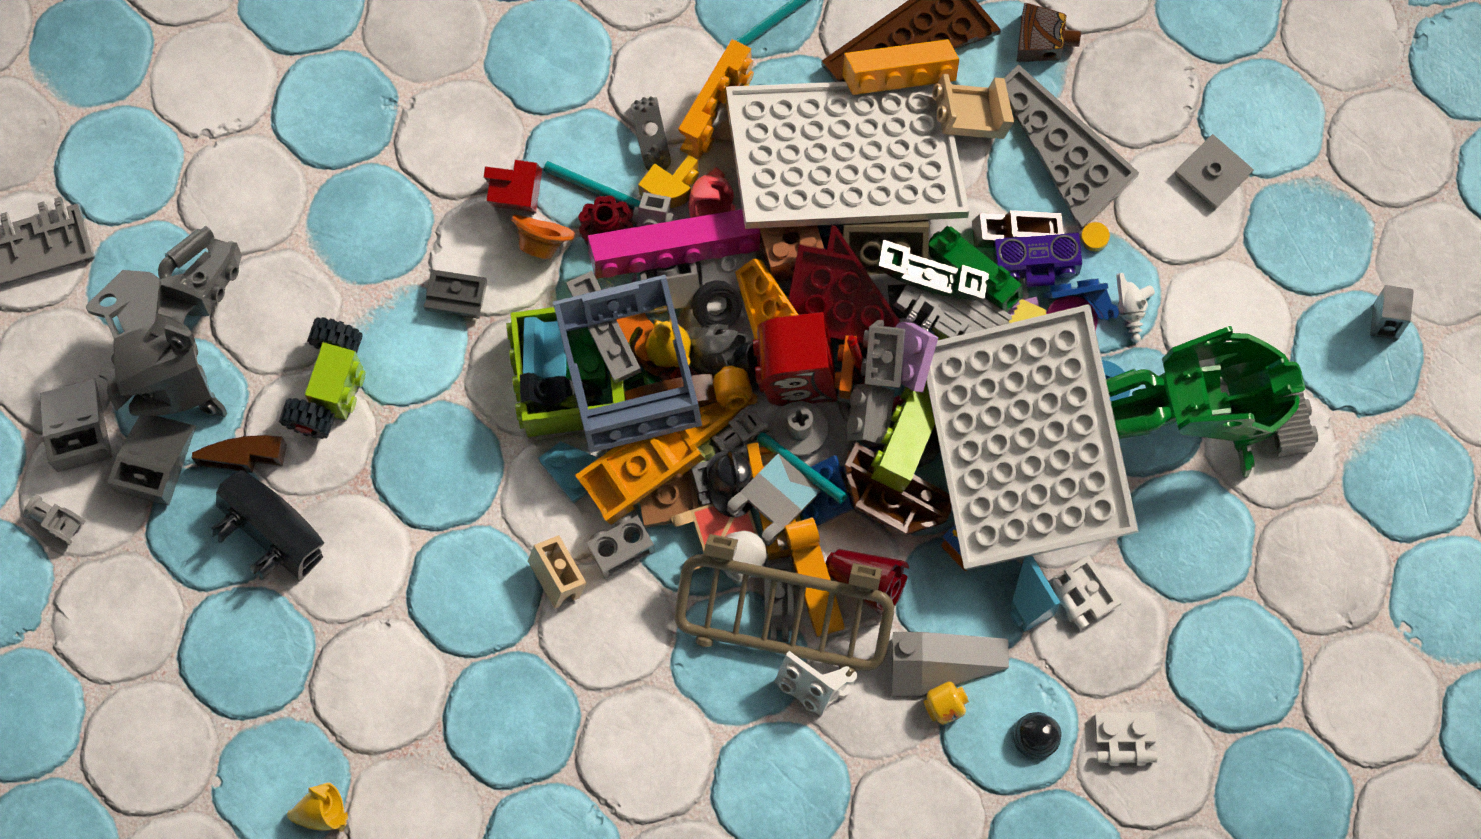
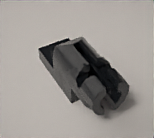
[520,372,603,412]

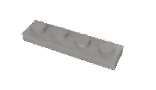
[566,271,641,384]

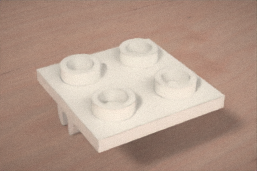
[774,651,857,716]

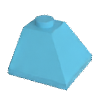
[1009,556,1061,632]

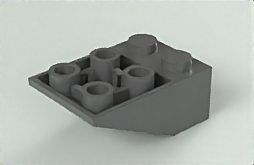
[40,378,113,472]
[107,416,196,506]

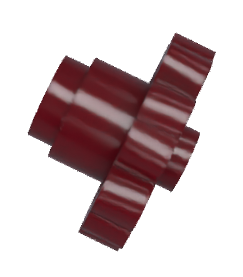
[578,196,634,246]

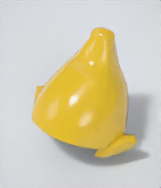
[645,320,692,367]
[287,783,348,832]

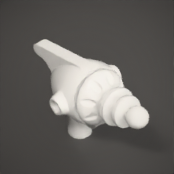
[1116,273,1155,343]

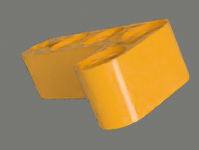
[784,517,845,637]

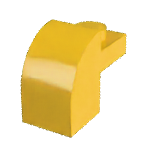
[638,155,699,208]

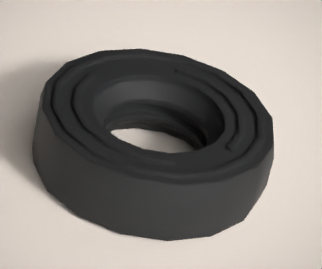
[691,280,742,327]

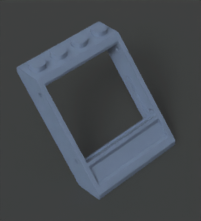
[553,275,702,453]

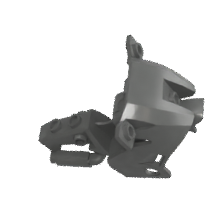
[86,226,242,417]

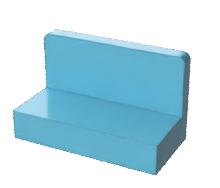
[523,317,567,379]

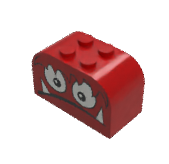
[753,312,838,406]

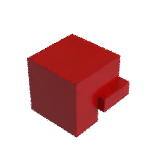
[483,160,542,213]

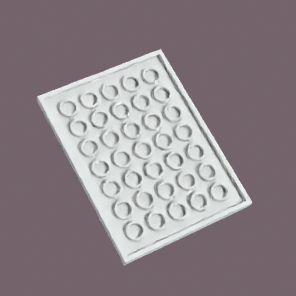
[725,82,969,229]
[927,304,1139,570]

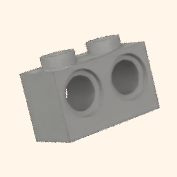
[586,515,655,579]

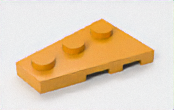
[735,258,798,339]

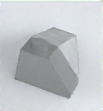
[891,632,1009,697]

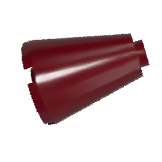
[825,549,909,615]

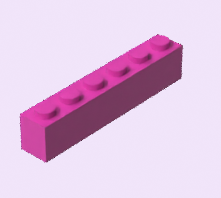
[588,209,760,279]

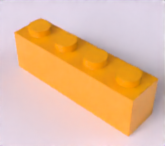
[842,39,959,95]

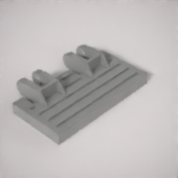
[0,196,95,285]
[893,284,1012,339]

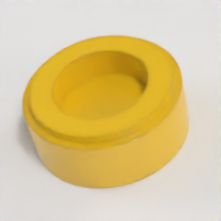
[1081,222,1110,252]

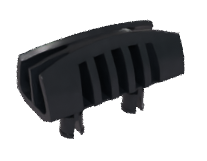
[209,470,324,580]

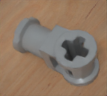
[710,404,771,452]
[23,495,86,545]

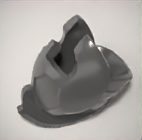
[687,324,746,375]

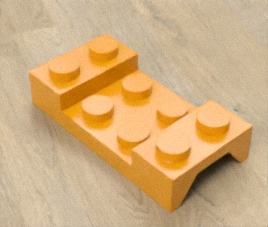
[678,39,754,160]
[575,430,705,525]

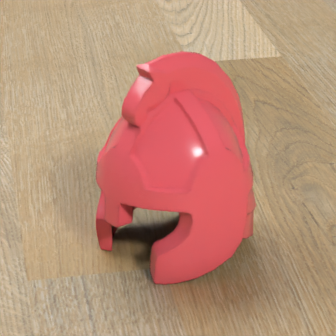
[689,167,735,218]

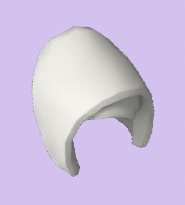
[724,530,767,585]

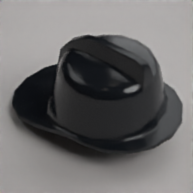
[707,451,753,517]

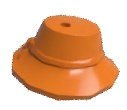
[511,214,575,259]

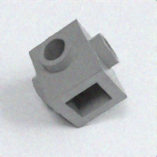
[632,192,674,227]

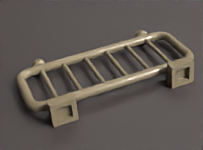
[674,534,894,677]

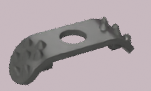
[631,96,671,170]

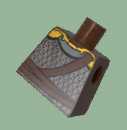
[1016,3,1081,62]

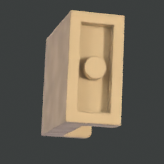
[932,74,1014,139]

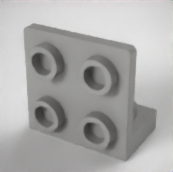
[861,320,905,388]

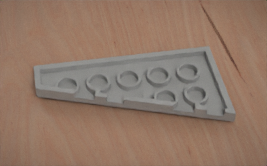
[1004,64,1139,231]

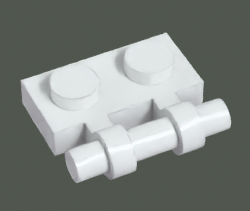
[1048,555,1122,631]
[1095,712,1158,766]

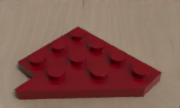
[789,225,900,343]

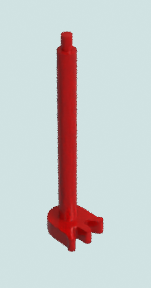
[847,335,865,385]

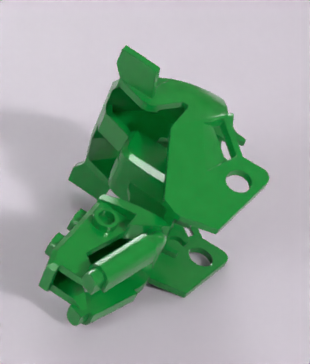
[1106,326,1305,478]

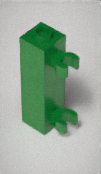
[928,226,1023,312]

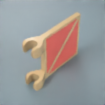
[671,503,758,570]

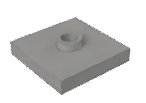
[1174,134,1254,210]

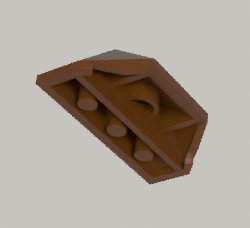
[843,442,952,536]

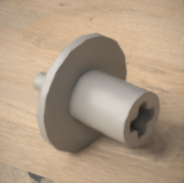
[772,401,828,456]

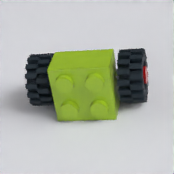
[279,317,366,439]

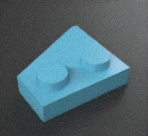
[538,441,598,504]

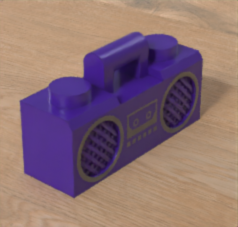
[993,233,1082,287]

